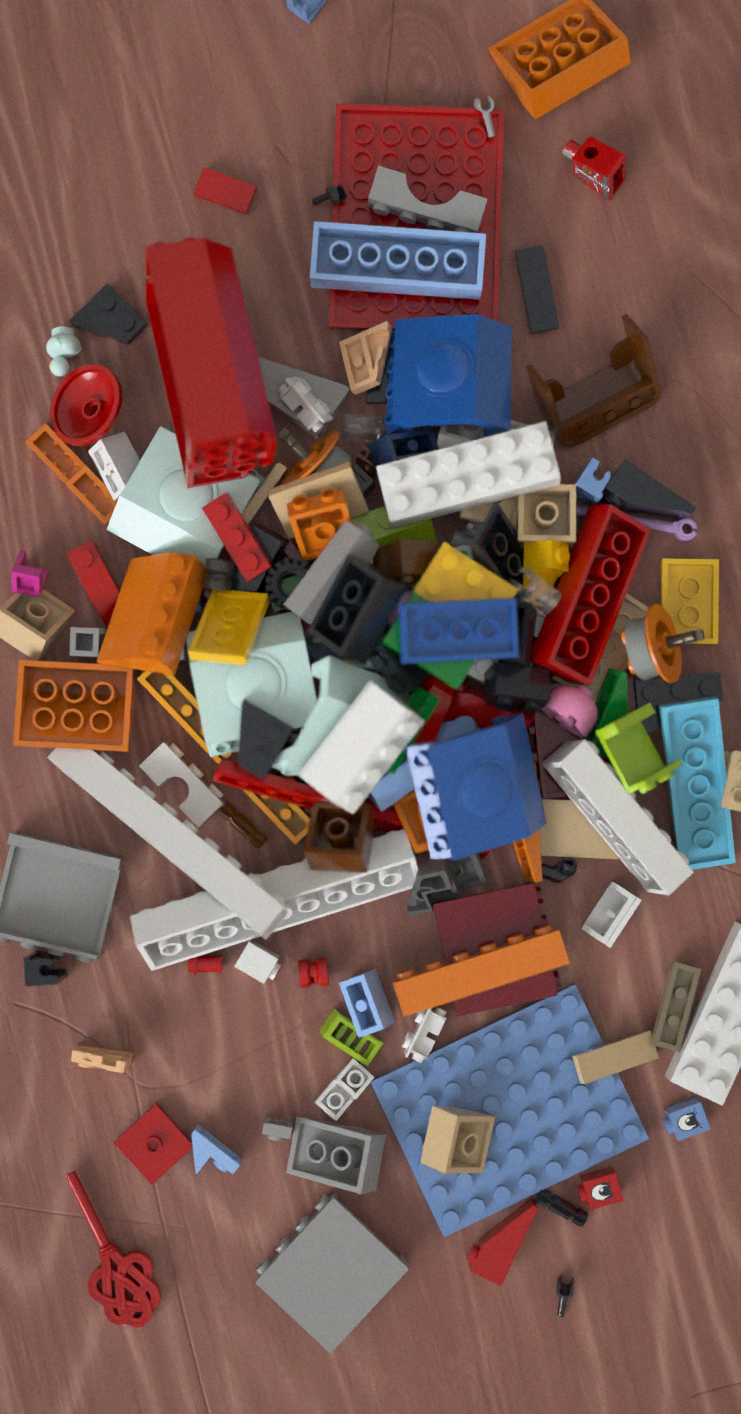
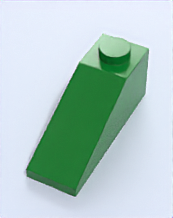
[581,668,629,759]

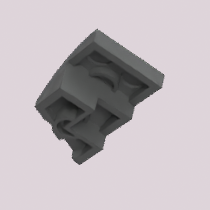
[407,853,487,916]

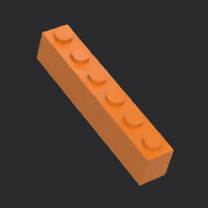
[393,925,570,1017]

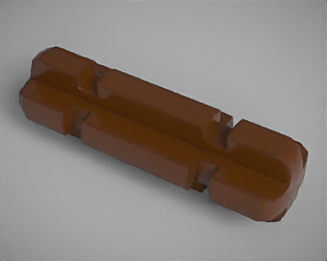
[219,803,267,849]

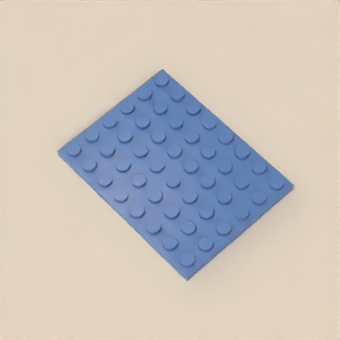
[371,983,649,1237]

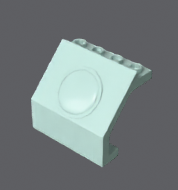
[107,425,266,583]
[186,612,317,757]
[271,656,409,798]

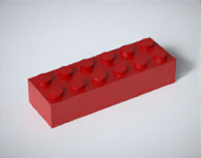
[531,504,652,686]

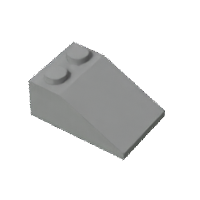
[286,1116,386,1194]

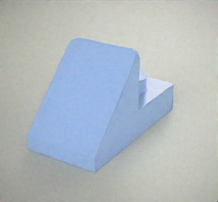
[191,1124,242,1174]

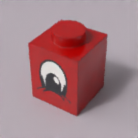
[577,1166,624,1210]

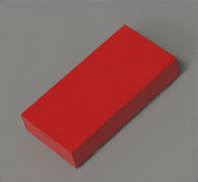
[194,167,257,215]

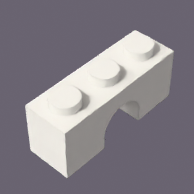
[139,742,225,827]

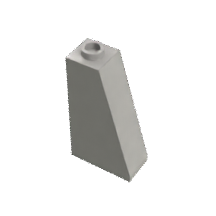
[258,357,350,439]
[284,520,379,625]

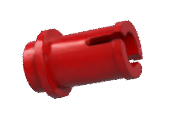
[188,955,223,975]

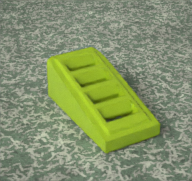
[319,1009,384,1067]

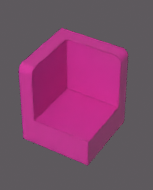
[11,550,48,597]

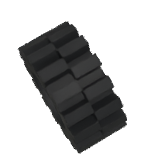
[266,558,311,611]

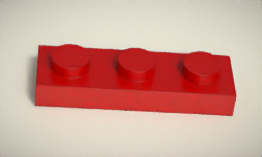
[202,492,273,582]

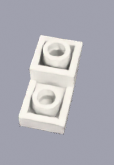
[314,1058,374,1121]

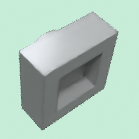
[262,1117,293,1142]

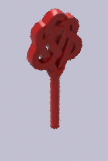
[65,1170,162,1328]

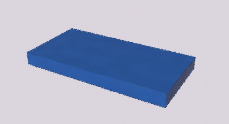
[398,598,519,663]

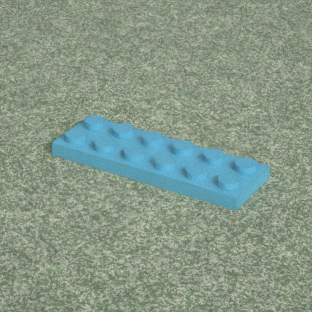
[659,696,736,870]

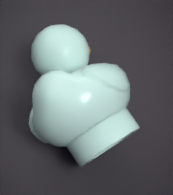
[46,326,82,377]

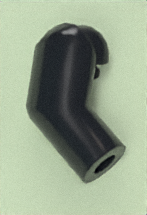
[541,857,577,883]

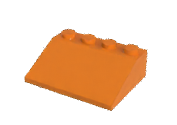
[488,0,631,120]
[97,552,208,675]
[13,660,138,752]

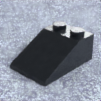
[601,459,696,520]
[471,503,524,601]

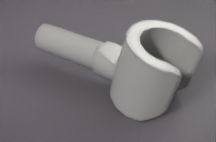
[474,95,495,137]

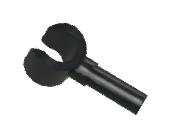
[312,185,347,205]
[556,1275,574,1317]

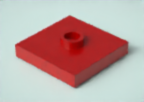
[114,1103,193,1185]

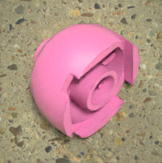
[541,685,598,738]

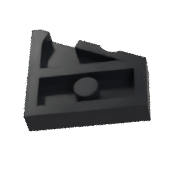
[69,284,148,345]
[238,699,293,779]

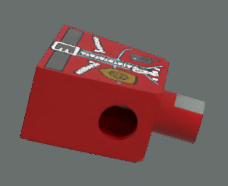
[563,137,627,201]

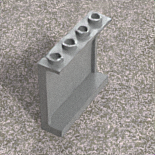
[0,832,124,963]
[255,1191,409,1354]

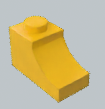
[523,539,570,604]

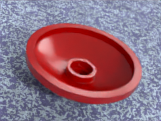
[50,364,122,446]

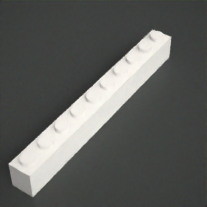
[47,748,288,940]

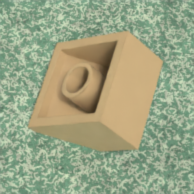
[518,484,576,548]
[0,589,76,661]
[420,1106,495,1174]

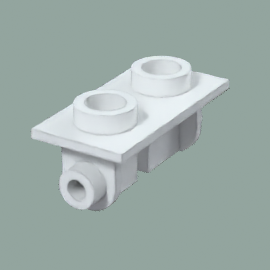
[278,376,333,434]
[402,1007,447,1063]

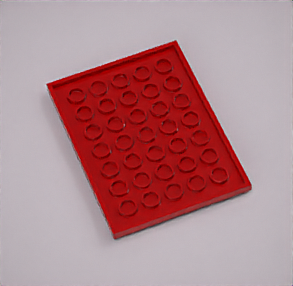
[329,104,504,331]

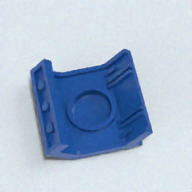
[385,314,512,437]
[406,713,547,861]

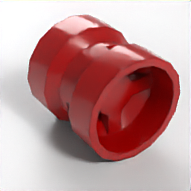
[298,957,329,988]

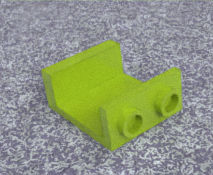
[595,703,682,794]

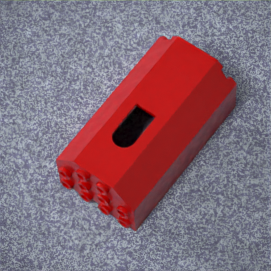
[145,237,277,488]

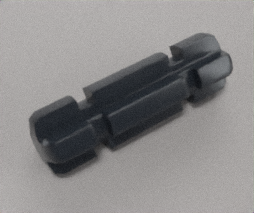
[534,1189,588,1227]

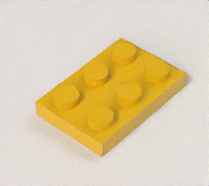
[412,542,518,602]
[660,559,719,645]
[188,589,269,665]

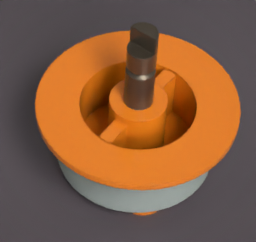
[277,427,353,486]
[621,604,705,683]

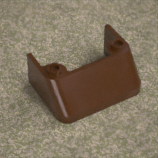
[526,314,661,448]

